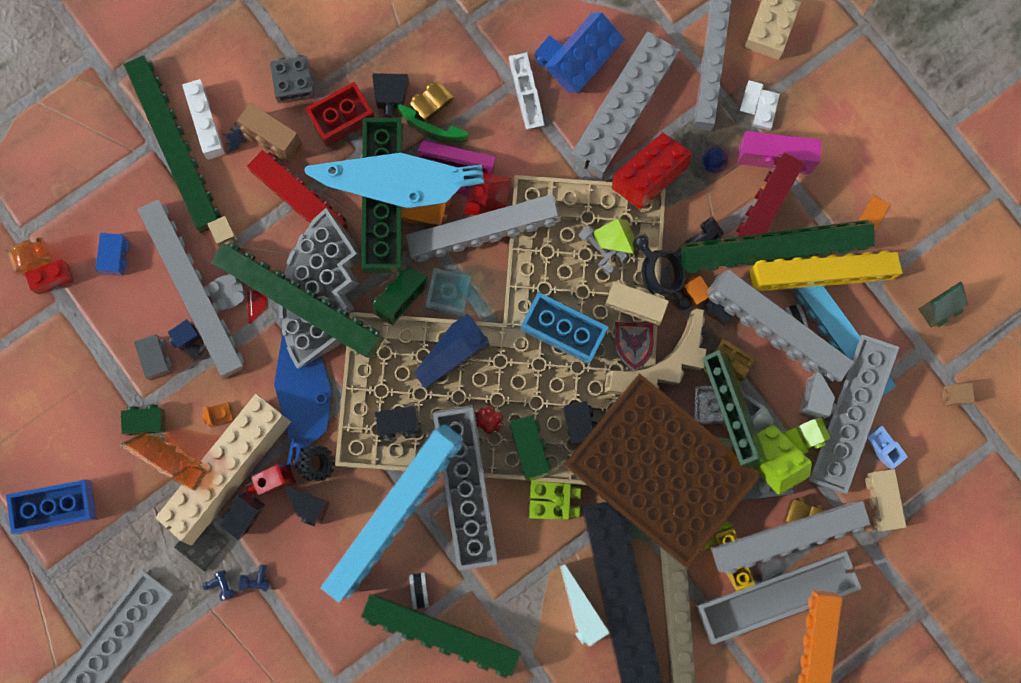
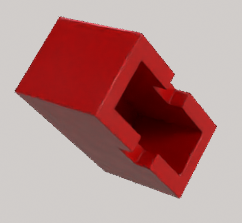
[24,259,74,294]

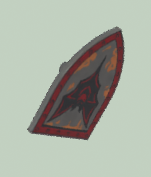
[615,322,654,371]

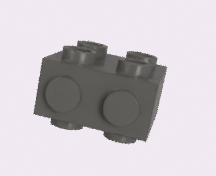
[270,55,315,103]

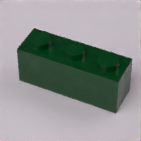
[373,265,427,326]

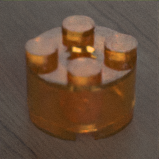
[6,238,52,276]

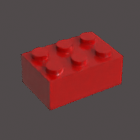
[305,81,374,146]

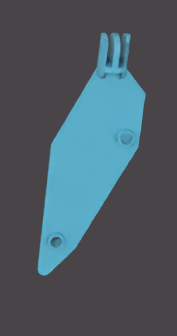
[305,153,484,208]

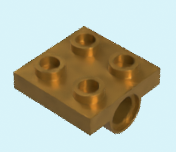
[702,339,755,385]

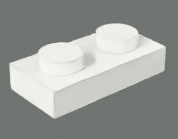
[752,90,780,131]

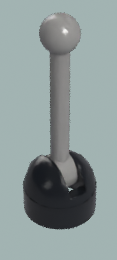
[186,329,230,361]

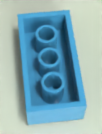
[520,292,608,365]

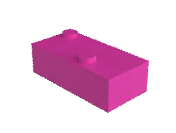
[737,131,822,174]

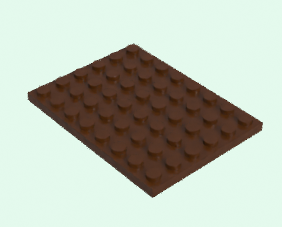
[564,373,761,569]

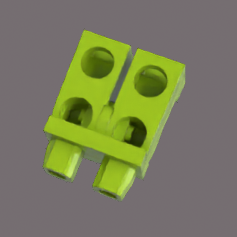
[528,480,581,520]

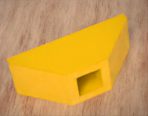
[715,528,755,591]

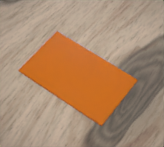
[859,195,890,231]

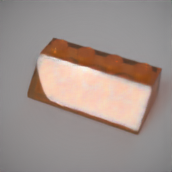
[121,432,208,491]

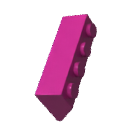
[417,141,496,195]

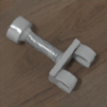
[578,225,628,275]

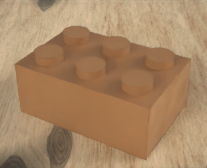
[237,103,302,162]

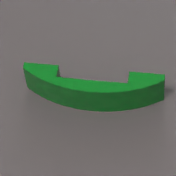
[398,104,469,143]

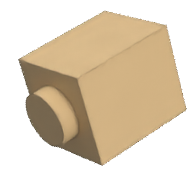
[208,216,237,247]

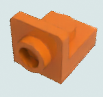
[202,402,234,427]

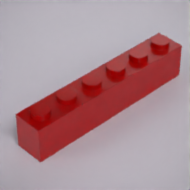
[247,150,348,230]

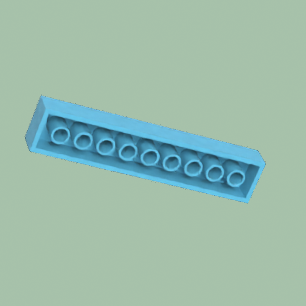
[321,424,464,603]

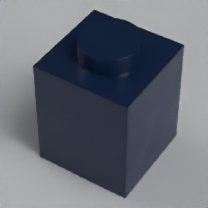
[168,319,201,351]

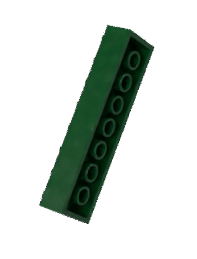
[361,118,403,273]
[361,594,521,678]

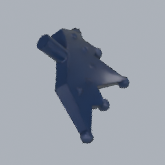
[223,122,247,154]

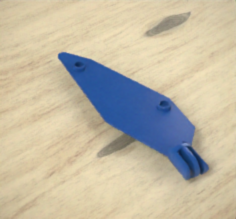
[274,334,332,468]

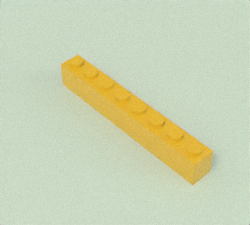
[749,250,903,291]

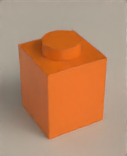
[682,276,709,308]

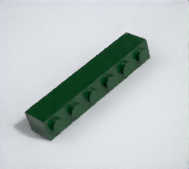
[702,350,767,469]

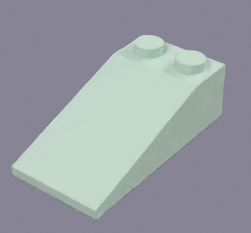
[560,564,609,646]

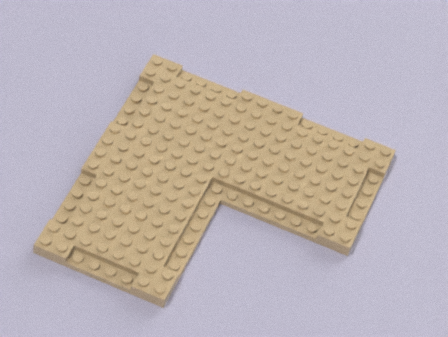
[335,175,666,485]

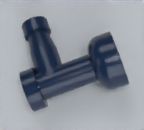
[238,565,269,592]
[202,570,236,601]

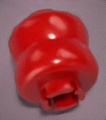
[475,406,504,435]

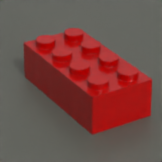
[612,132,692,210]

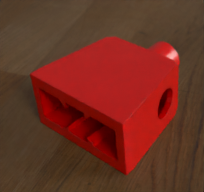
[246,465,296,495]

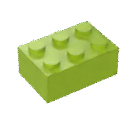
[753,424,812,495]

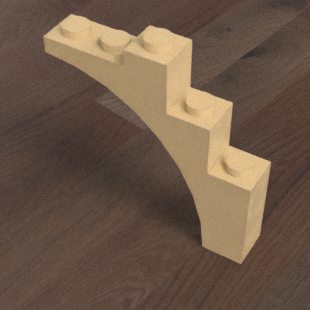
[605,309,707,395]

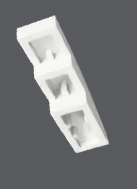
[508,52,544,129]

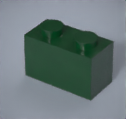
[121,405,165,436]

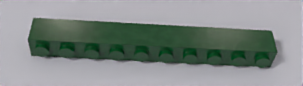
[123,55,222,233]
[681,219,875,273]
[211,242,384,359]

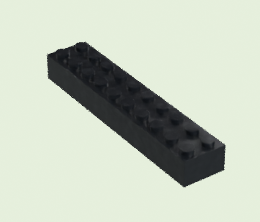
[582,502,663,683]

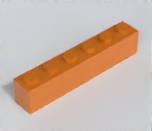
[798,590,842,683]

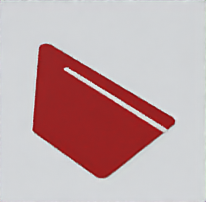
[247,291,267,324]

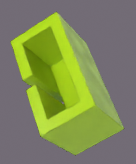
[783,417,831,454]

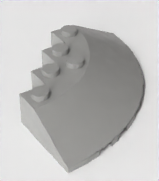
[279,208,362,369]

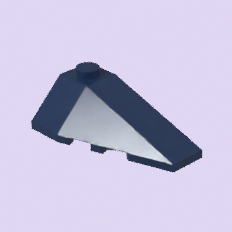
[414,314,489,389]

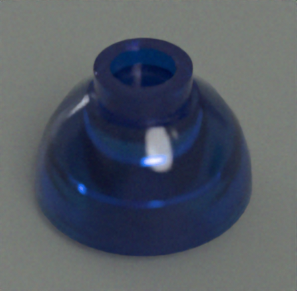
[702,147,728,173]

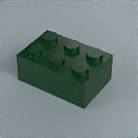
[510,415,552,482]

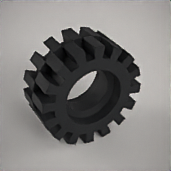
[297,446,335,481]

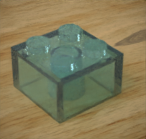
[426,268,472,317]

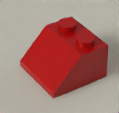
[465,172,512,216]

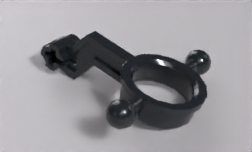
[634,217,724,310]

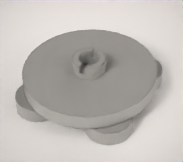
[208,274,245,311]

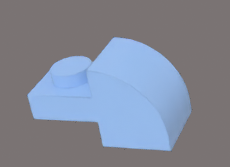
[867,425,908,469]

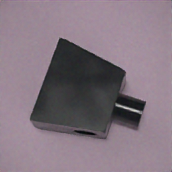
[372,73,409,118]

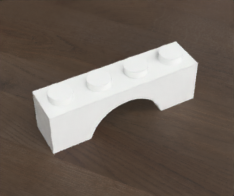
[182,79,226,160]

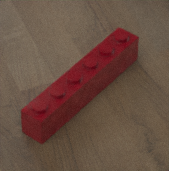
[736,152,805,237]

